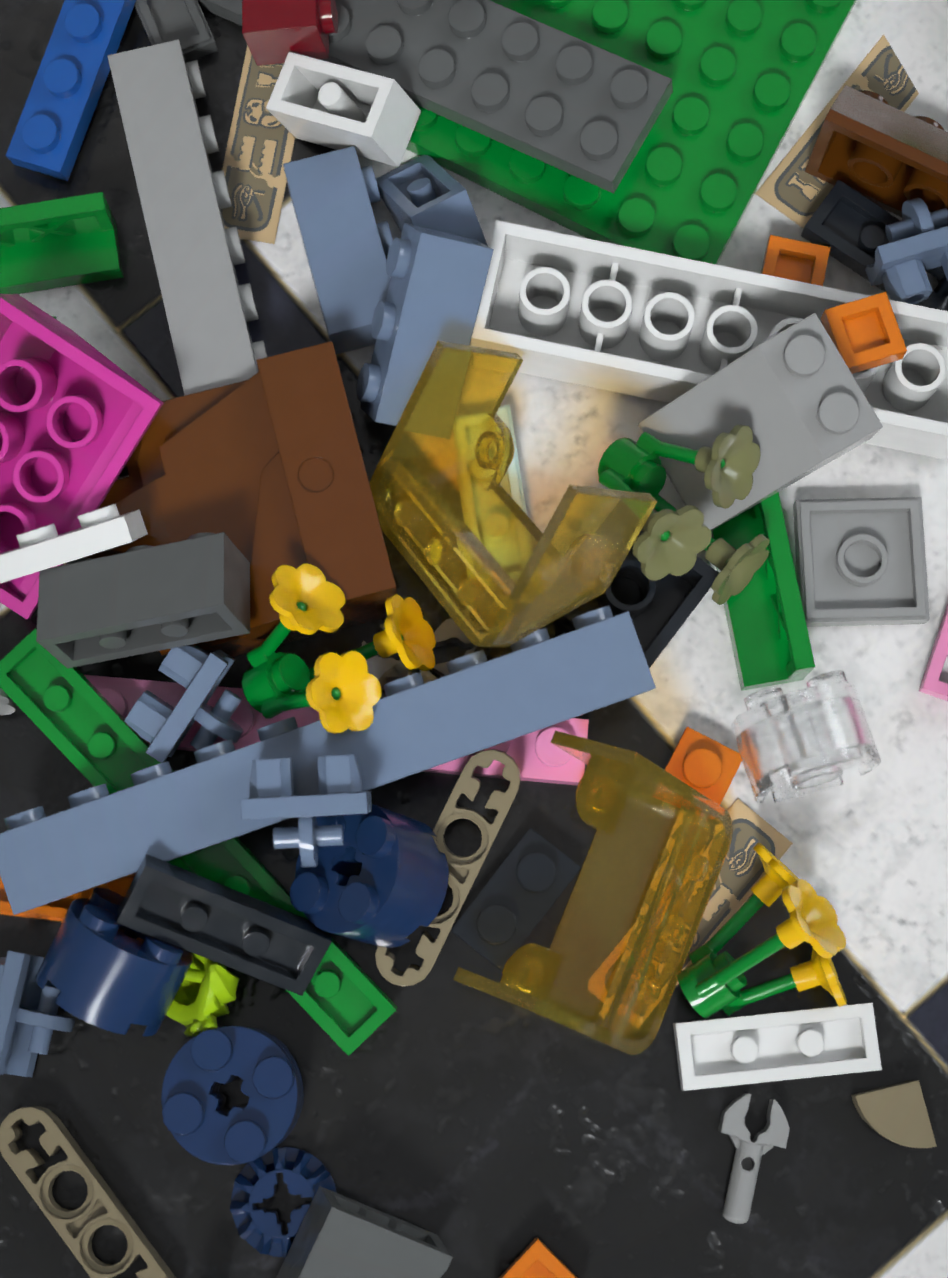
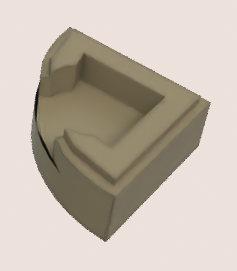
[851,1080,937,1148]

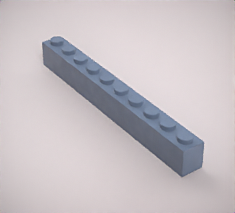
[0,606,656,915]

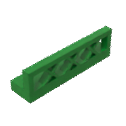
[0,192,124,294]
[711,492,815,691]

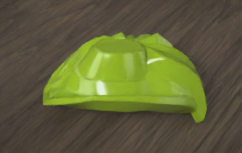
[166,953,240,1037]

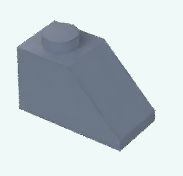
[376,155,488,246]

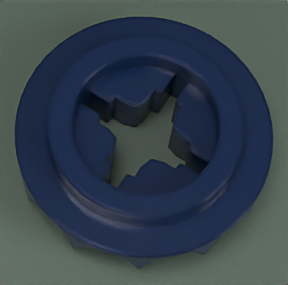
[230,1147,337,1258]

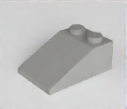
[638,313,883,531]

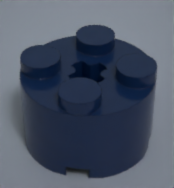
[290,804,449,948]
[36,887,194,1037]
[161,1026,304,1165]

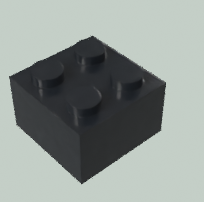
[536,496,719,668]

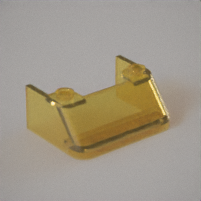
[369,340,657,648]
[453,730,733,1055]

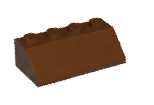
[805,85,948,218]

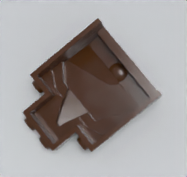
[83,341,397,657]

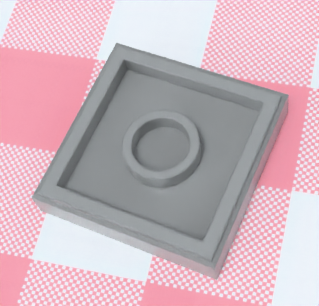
[793,497,930,627]

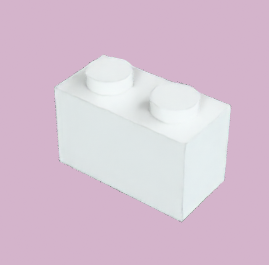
[266,52,421,167]

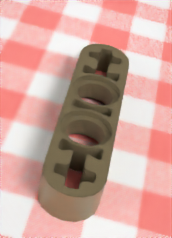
[375,749,521,987]
[0,1106,176,1278]

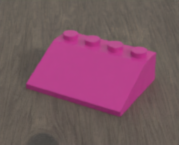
[0,294,164,620]

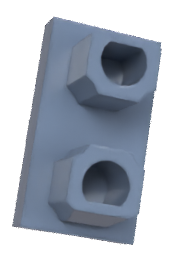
[865,197,948,305]
[125,644,244,763]
[240,754,372,868]
[0,951,75,1077]

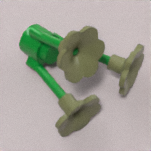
[598,424,770,605]

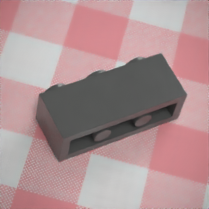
[36,532,250,668]

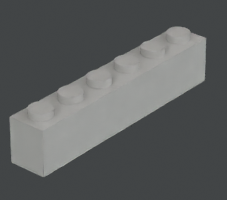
[107,39,268,395]

